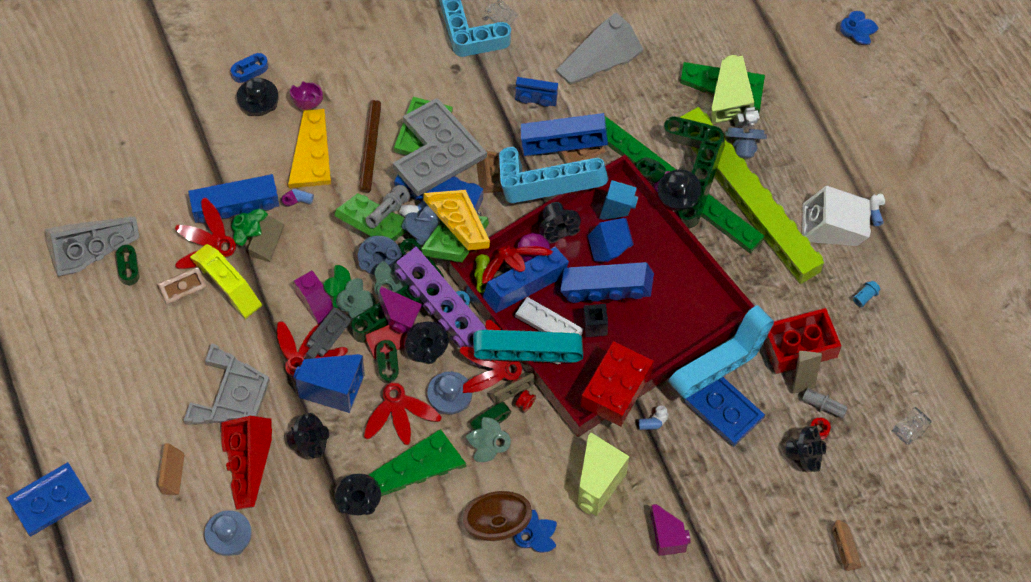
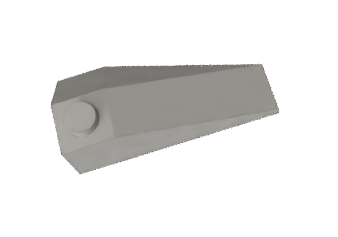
[556,13,643,85]
[45,216,139,276]

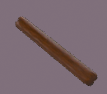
[359,100,381,193]

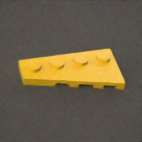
[288,109,331,188]
[423,190,490,250]

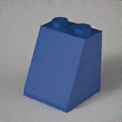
[294,354,365,413]

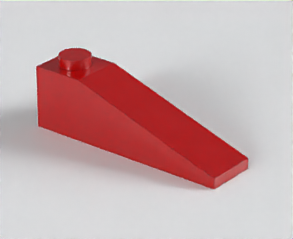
[221,415,272,510]

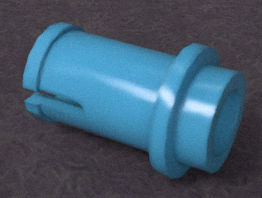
[852,281,880,308]

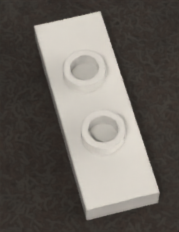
[515,297,583,335]

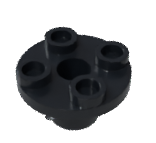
[237,78,279,116]
[658,169,701,211]
[539,202,581,243]
[404,321,449,364]
[286,413,330,459]
[785,426,827,472]
[335,474,381,516]

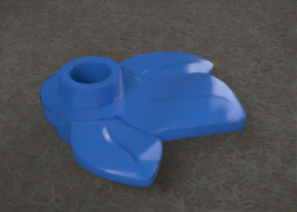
[840,11,879,45]
[514,510,557,553]

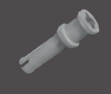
[366,185,410,228]

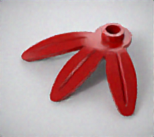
[175,198,236,269]
[482,245,553,284]
[460,320,522,393]
[277,321,348,376]
[364,383,442,445]

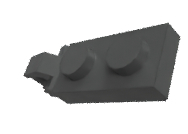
[304,307,352,359]

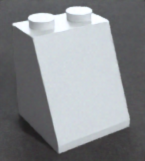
[802,186,871,246]

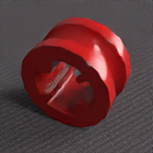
[516,389,536,412]
[810,417,831,440]

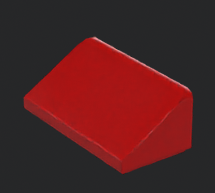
[365,325,407,360]

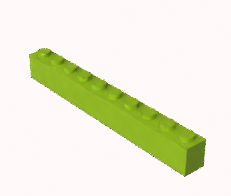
[676,107,824,285]

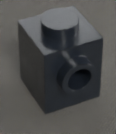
[583,304,608,337]

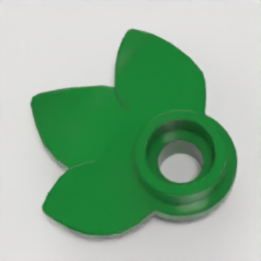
[232,209,268,246]
[323,265,351,309]

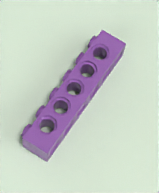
[394,246,486,368]

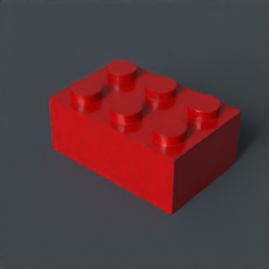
[763,308,842,374]
[581,341,654,427]

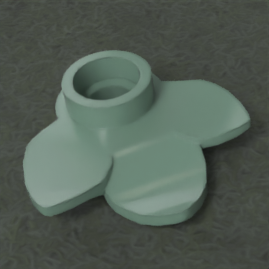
[374,261,408,296]
[336,278,375,319]
[466,417,511,462]

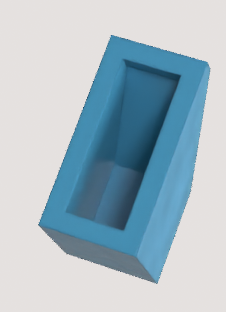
[599,180,638,220]

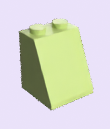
[711,55,754,124]
[578,433,629,516]

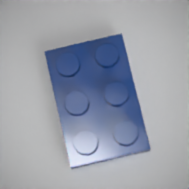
[685,377,765,447]
[7,462,92,537]

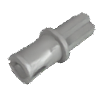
[802,388,847,418]

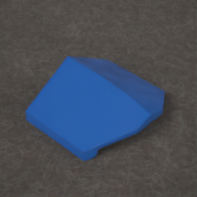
[588,218,634,262]

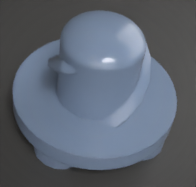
[725,127,767,159]
[402,206,441,245]
[358,236,402,275]
[427,372,472,414]
[205,510,252,556]

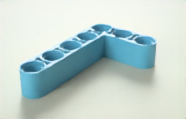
[439,0,511,57]
[499,147,608,203]
[668,305,774,399]

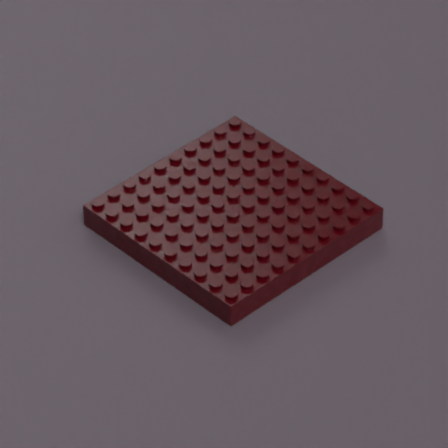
[449,154,755,437]

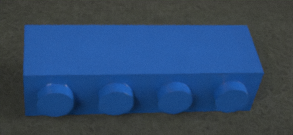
[521,113,608,156]
[188,174,279,223]
[394,175,483,213]
[483,247,569,313]
[561,262,654,303]

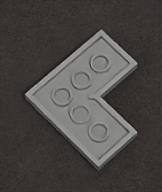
[393,98,487,196]

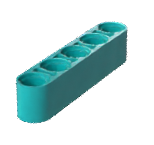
[473,330,583,362]

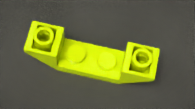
[190,244,262,319]

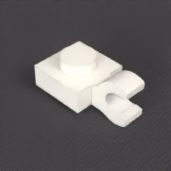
[734,107,759,129]

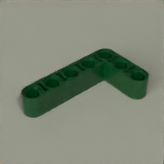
[664,116,725,228]
[352,239,444,343]

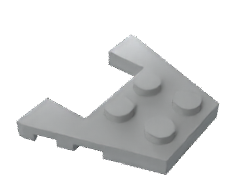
[184,344,270,425]

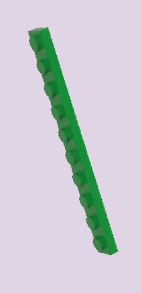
[605,116,764,254]

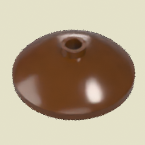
[463,491,532,541]

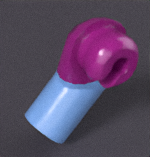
[281,189,314,206]

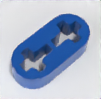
[231,53,268,83]

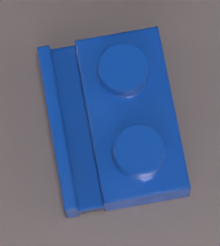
[515,77,558,106]

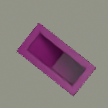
[294,270,334,324]
[378,286,422,333]
[650,504,691,556]

